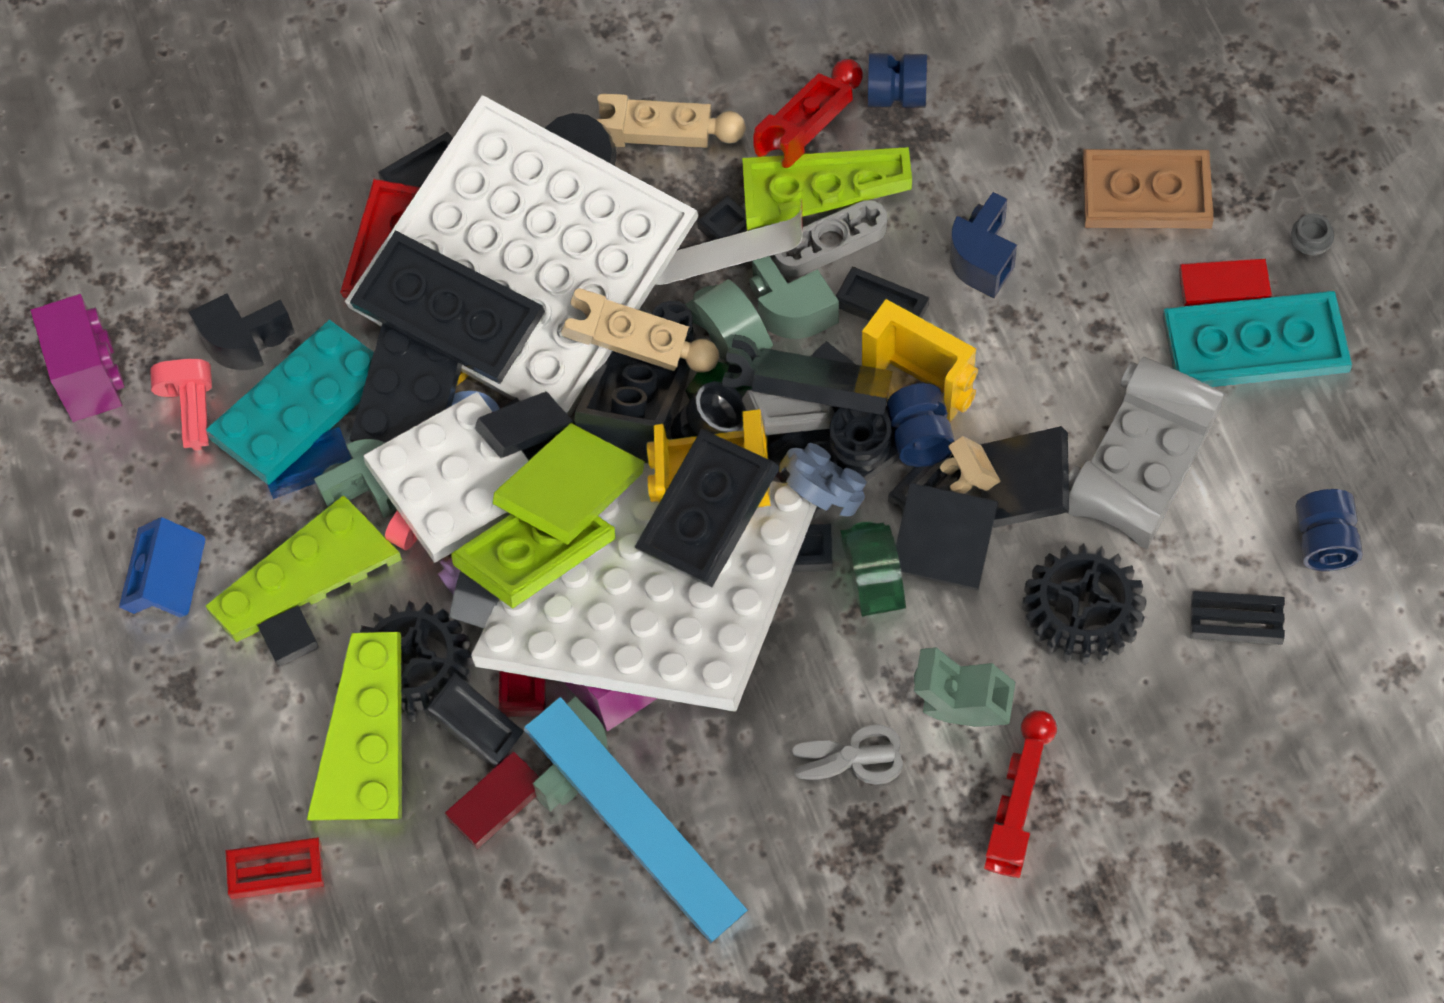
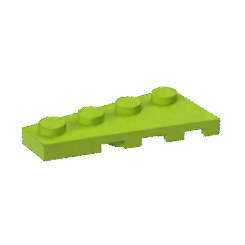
[742,147,912,231]
[205,495,402,643]
[307,632,402,820]

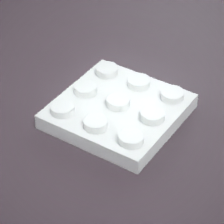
[363,391,528,563]

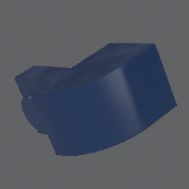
[950,192,1017,298]

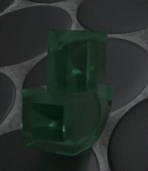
[840,522,906,617]

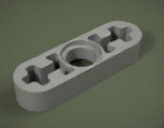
[774,200,887,277]

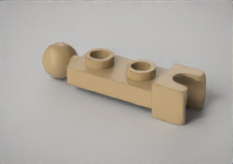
[597,94,746,148]
[561,288,719,373]

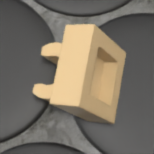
[940,436,1001,494]

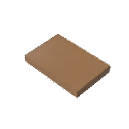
[1082,149,1214,229]

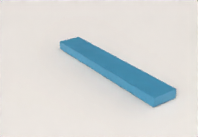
[524,697,748,944]

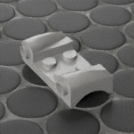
[1067,356,1225,550]

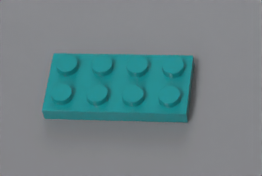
[206,319,374,485]

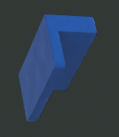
[119,517,206,618]

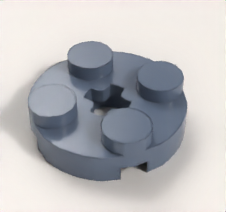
[779,443,867,516]

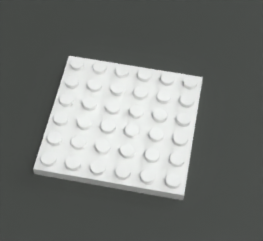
[345,95,698,417]
[471,463,817,712]

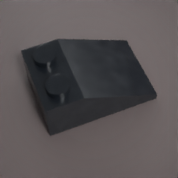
[575,351,690,464]

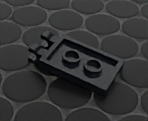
[722,334,893,415]

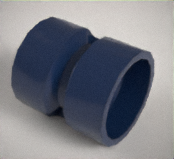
[868,53,927,108]
[886,383,955,467]
[1295,489,1363,571]

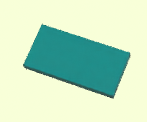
[1162,291,1352,387]

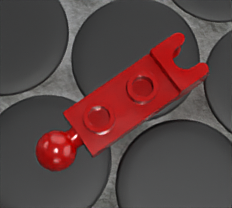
[753,59,863,168]
[984,710,1057,878]

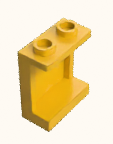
[862,299,978,422]
[647,409,771,507]

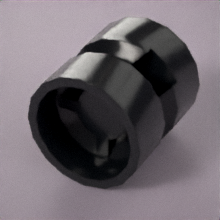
[671,381,747,439]

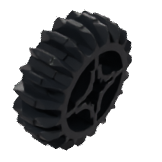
[1022,543,1147,665]
[360,600,473,723]

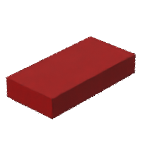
[1179,258,1272,307]

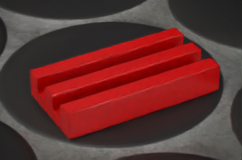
[226,837,324,900]

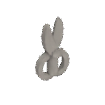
[792,725,903,785]

